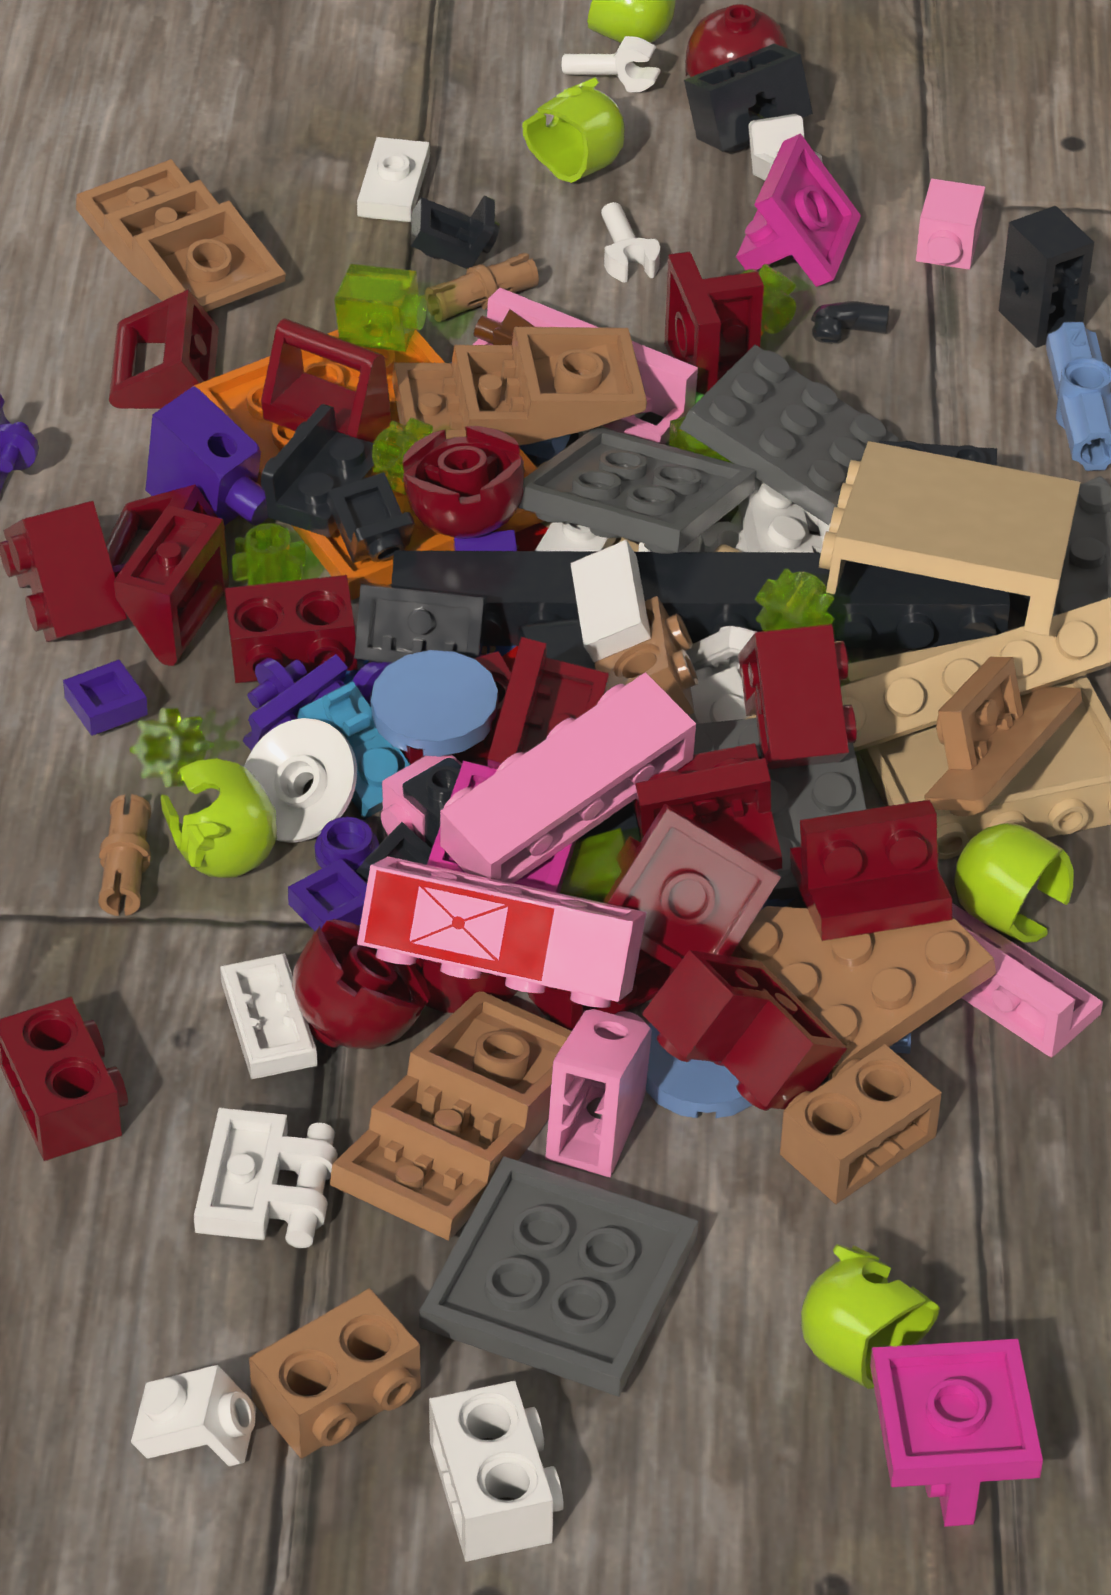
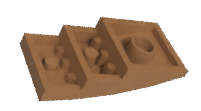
[76,159,286,312]
[392,327,647,453]
[330,992,572,1241]

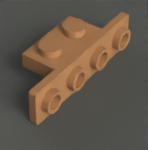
[924,656,1083,816]

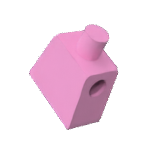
[545,1009,652,1177]

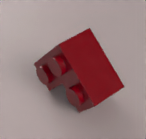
[0,501,127,642]
[738,624,857,769]
[642,950,848,1111]

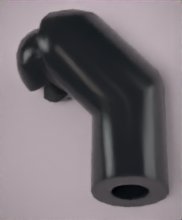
[811,301,890,344]

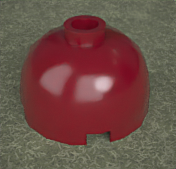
[685,4,788,77]
[403,426,525,539]
[292,919,431,1050]

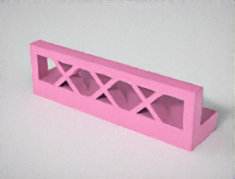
[473,288,698,445]
[952,903,1103,1058]

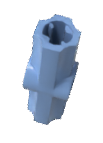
[1046,322,1111,471]

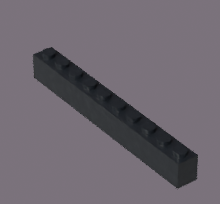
[392,550,1010,648]

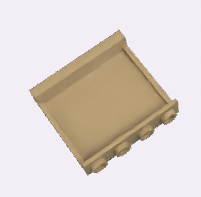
[819,441,1081,636]
[840,635,1111,860]

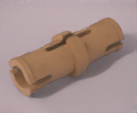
[425,253,539,322]
[98,794,152,916]

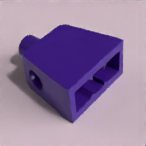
[145,386,268,526]

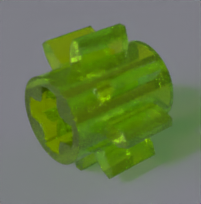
[741,264,796,336]
[372,418,433,495]
[232,523,306,585]
[755,569,834,631]
[130,708,214,787]

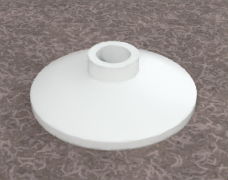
[244,718,357,843]

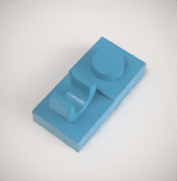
[297,681,410,819]

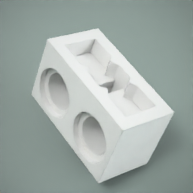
[429,1381,563,1562]

